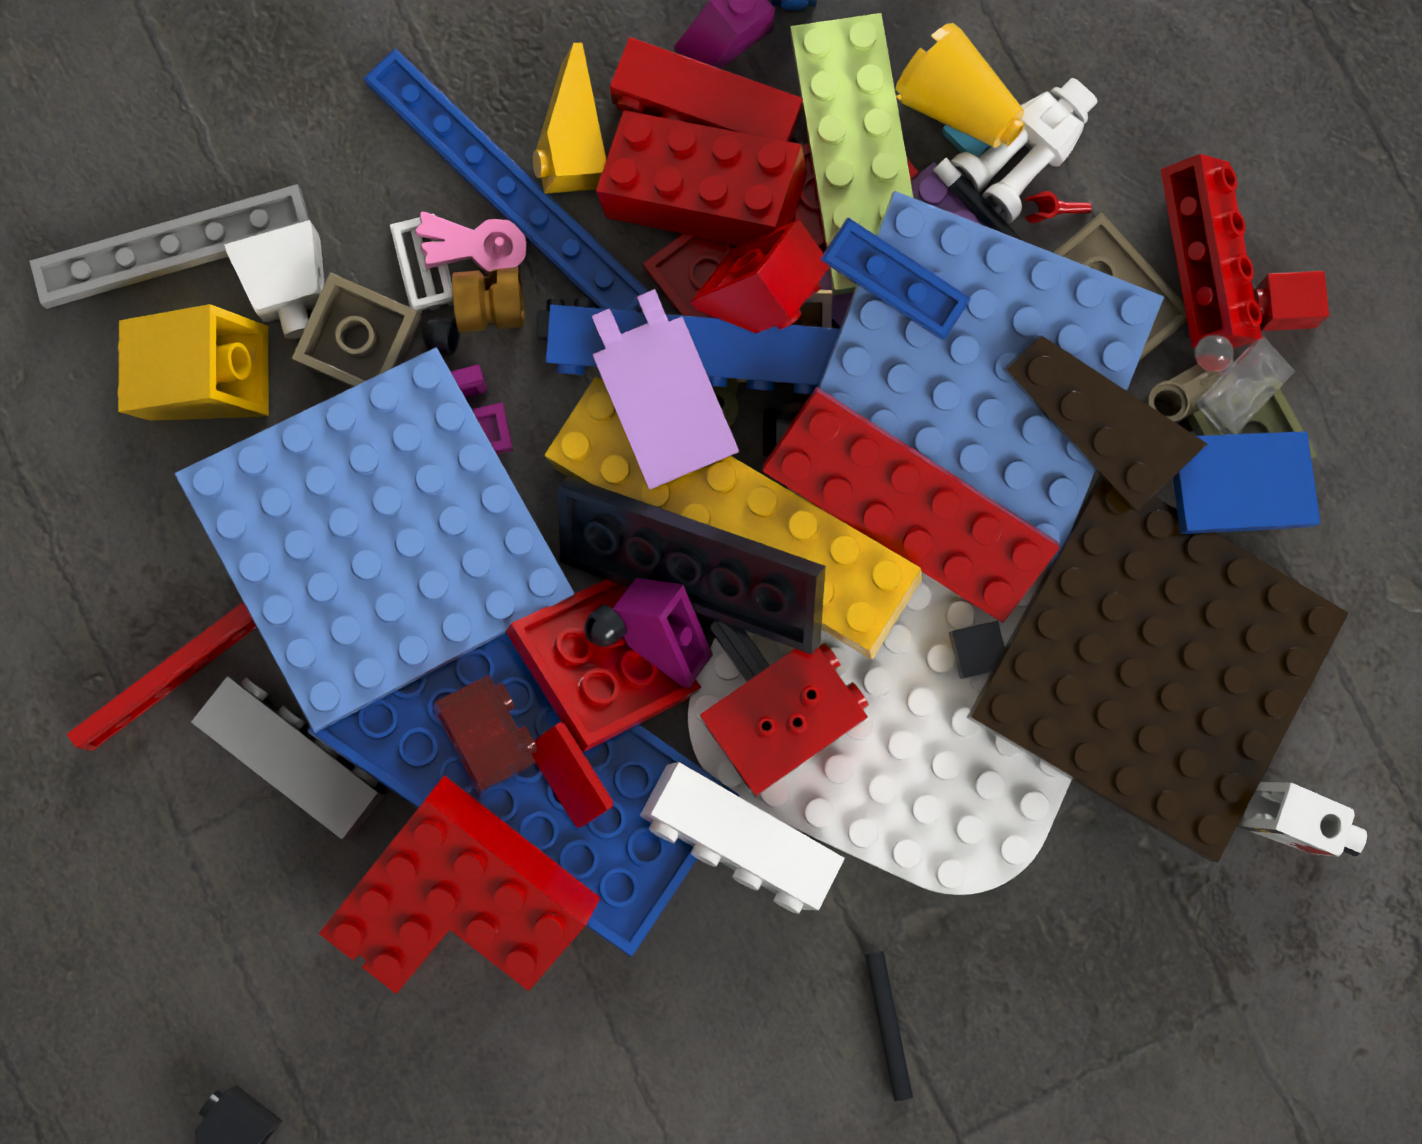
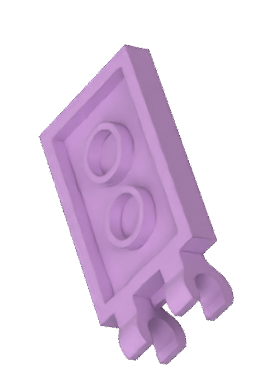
[592,289,739,490]

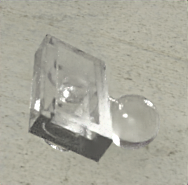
[1195,334,1295,435]

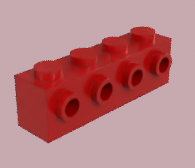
[610,37,803,142]
[1160,154,1262,353]

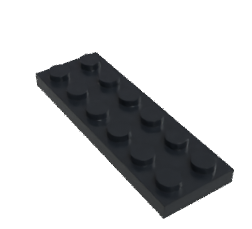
[558,476,826,655]

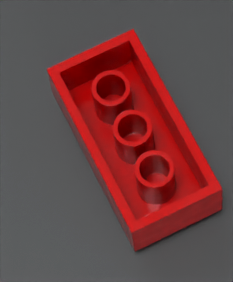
[596,110,807,245]

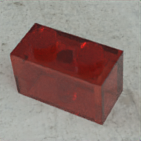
[433,675,537,795]

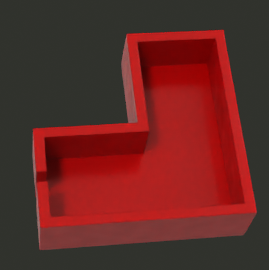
[318,775,601,994]

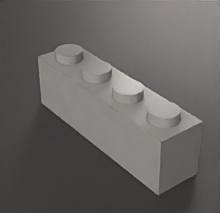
[191,676,386,840]

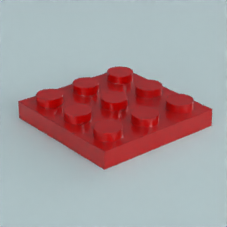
[505,579,701,752]

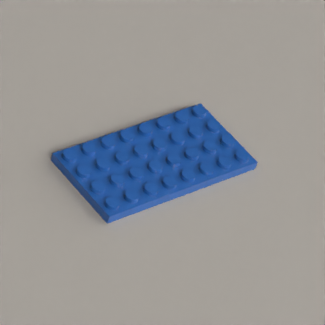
[308,633,739,957]

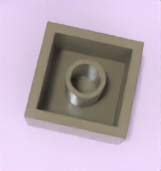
[291,272,422,387]

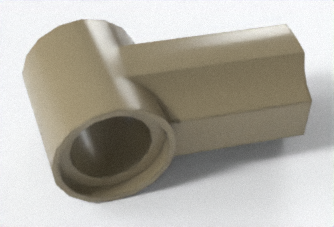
[1141,356,1234,423]

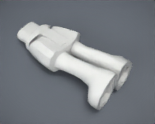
[950,78,1097,224]

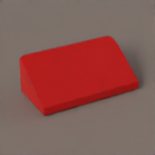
[528,722,614,828]

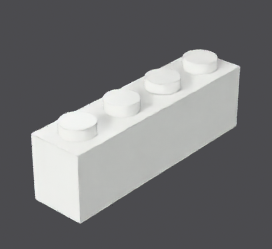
[640,762,845,914]

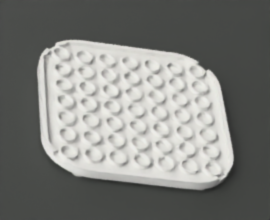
[688,488,1071,895]

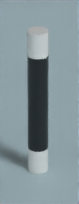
[933,158,1023,241]

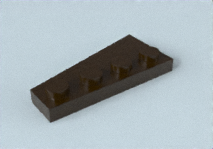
[1003,336,1208,511]

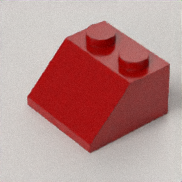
[690,219,829,334]

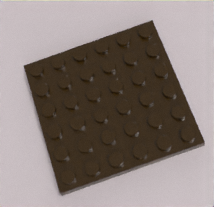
[966,475,1348,863]

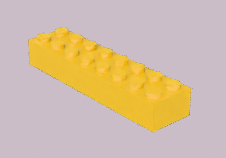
[544,376,922,660]

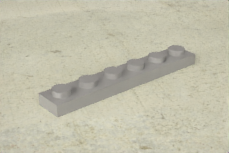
[29,184,309,309]

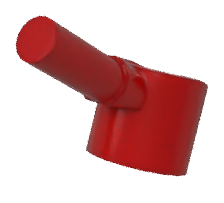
[1025,191,1092,223]

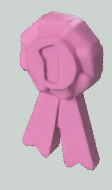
[415,212,526,275]

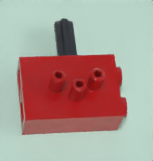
[700,620,869,797]

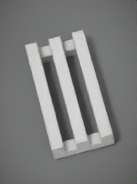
[390,214,454,314]

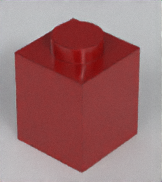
[1254,270,1329,331]

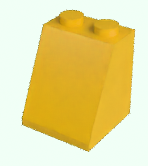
[117,304,269,421]

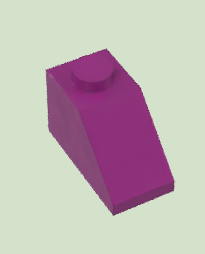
[674,0,774,69]
[613,578,713,688]

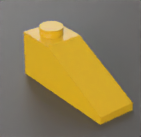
[533,43,606,194]

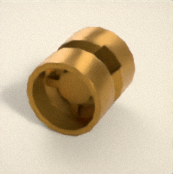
[452,267,525,333]

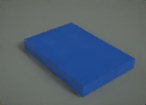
[1173,431,1321,534]

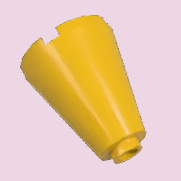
[895,23,1025,148]

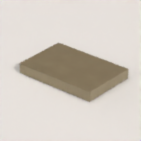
[1053,212,1187,363]

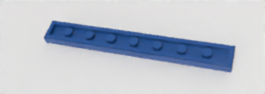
[363,48,649,312]

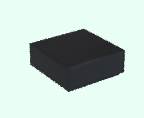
[949,620,1005,679]

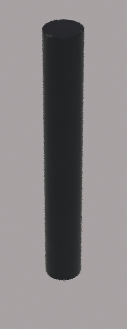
[865,951,913,1101]

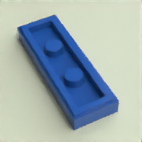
[820,217,971,340]

